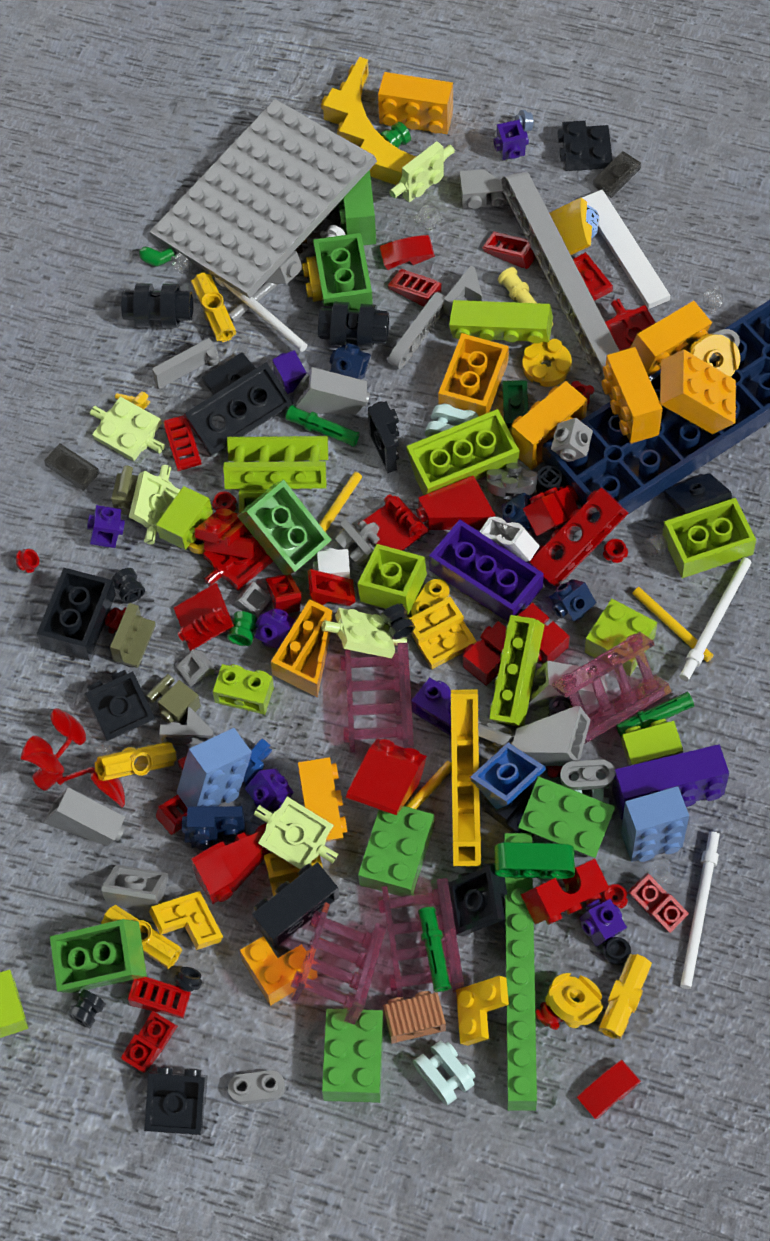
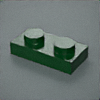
[502,380,529,428]

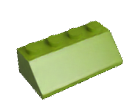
[406,409,520,495]

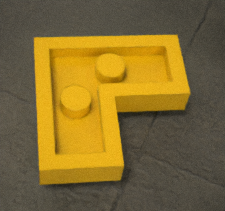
[149,891,223,950]
[456,975,509,1046]

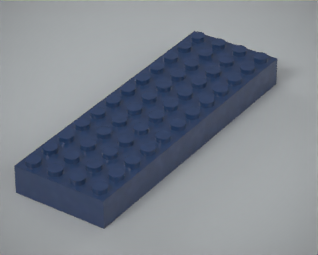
[542,300,770,522]

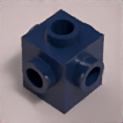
[329,344,371,380]
[502,492,533,532]
[549,579,597,621]

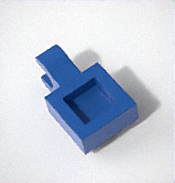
[242,738,272,786]

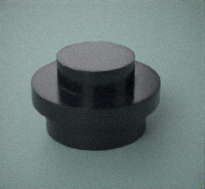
[603,937,631,965]
[174,967,202,992]

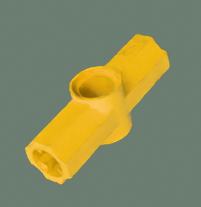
[191,272,236,342]
[95,742,177,781]
[101,905,182,969]
[598,954,652,1040]

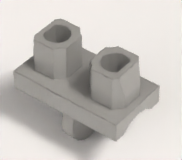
[335,519,380,566]

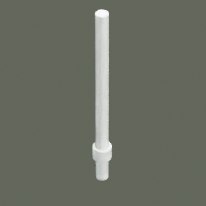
[214,276,307,352]
[679,557,752,682]
[680,832,720,989]

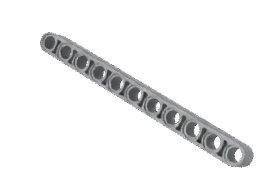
[501,171,619,395]

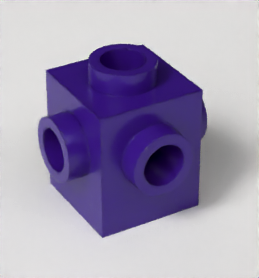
[493,119,529,160]
[87,505,125,548]
[255,609,296,649]
[245,768,294,812]
[579,899,627,947]

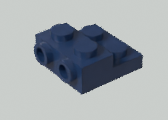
[182,806,246,850]

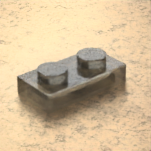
[593,151,641,198]
[44,443,99,491]

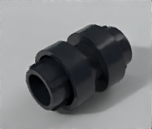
[121,283,194,328]
[318,301,390,349]

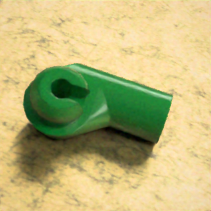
[139,246,176,267]

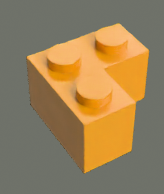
[240,936,318,1006]

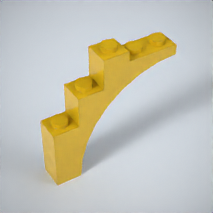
[321,57,416,185]
[451,689,481,866]

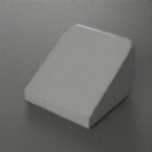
[233,581,272,618]
[176,649,216,686]

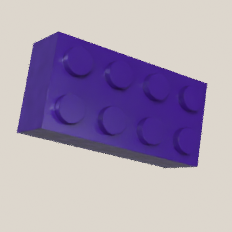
[429,520,544,622]
[612,744,729,820]

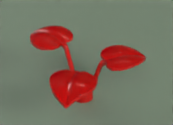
[20,708,125,808]

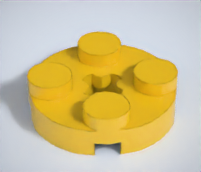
[690,334,740,378]
[522,339,572,387]
[545,973,603,1028]

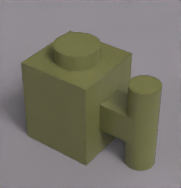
[111,465,138,515]
[146,674,201,725]

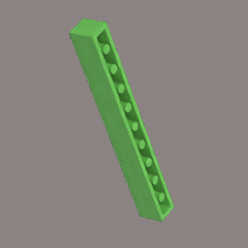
[504,833,537,1111]

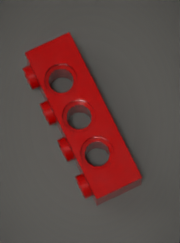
[529,487,629,587]

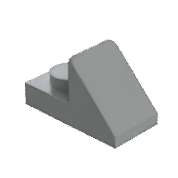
[444,266,482,316]
[159,707,214,746]

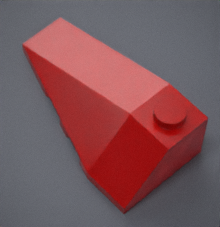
[191,823,271,905]

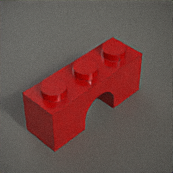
[521,858,609,925]

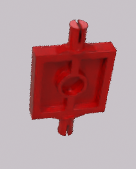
[605,299,656,351]
[203,543,273,590]

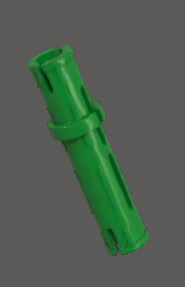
[285,405,360,447]
[615,691,694,738]
[418,907,451,992]

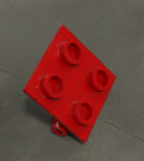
[358,494,429,551]
[174,583,234,651]

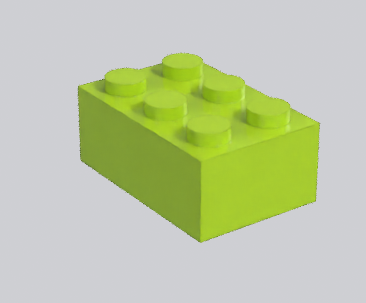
[662,498,756,578]

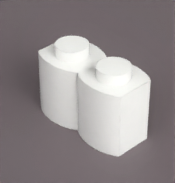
[480,517,539,562]

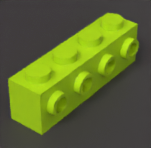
[449,300,553,343]
[489,615,545,727]

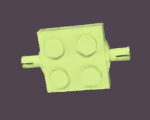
[389,141,455,202]
[90,397,165,461]
[129,465,180,544]
[322,608,407,659]
[254,797,339,870]

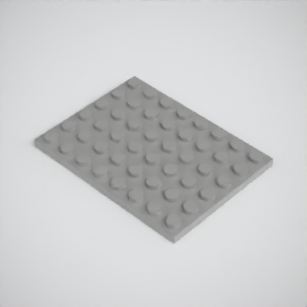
[150,99,377,299]

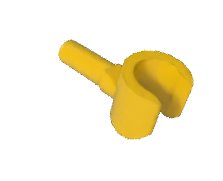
[115,391,151,409]

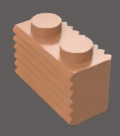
[383,991,446,1044]

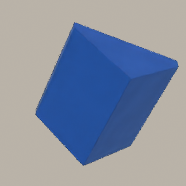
[470,742,546,810]

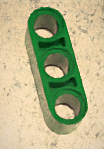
[494,842,575,879]

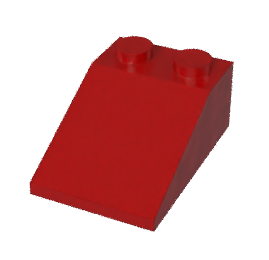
[346,739,427,816]

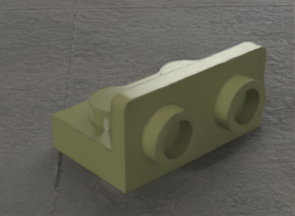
[110,603,156,668]

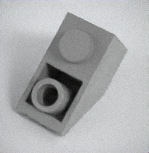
[460,169,510,209]

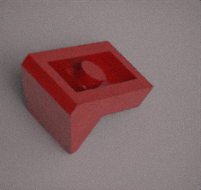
[308,569,356,606]
[266,574,301,614]

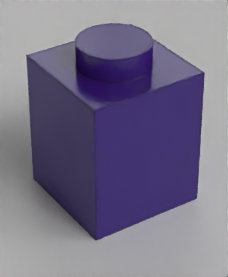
[272,350,307,394]

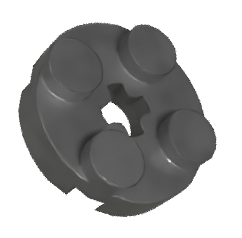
[487,463,537,498]

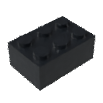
[37,568,116,661]
[252,862,339,949]

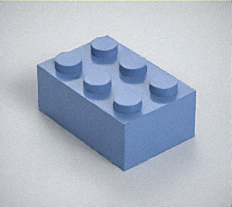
[177,728,252,808]
[621,786,689,862]

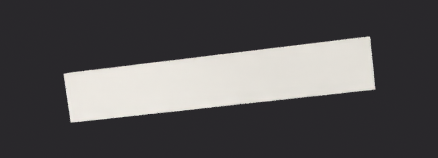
[582,190,670,309]

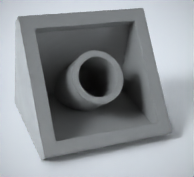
[102,865,168,912]

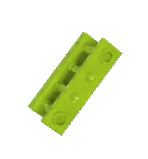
[223,436,329,489]

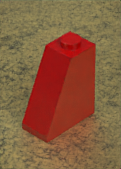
[416,475,495,530]

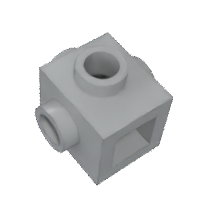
[551,418,593,462]

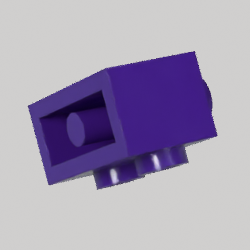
[411,677,451,736]

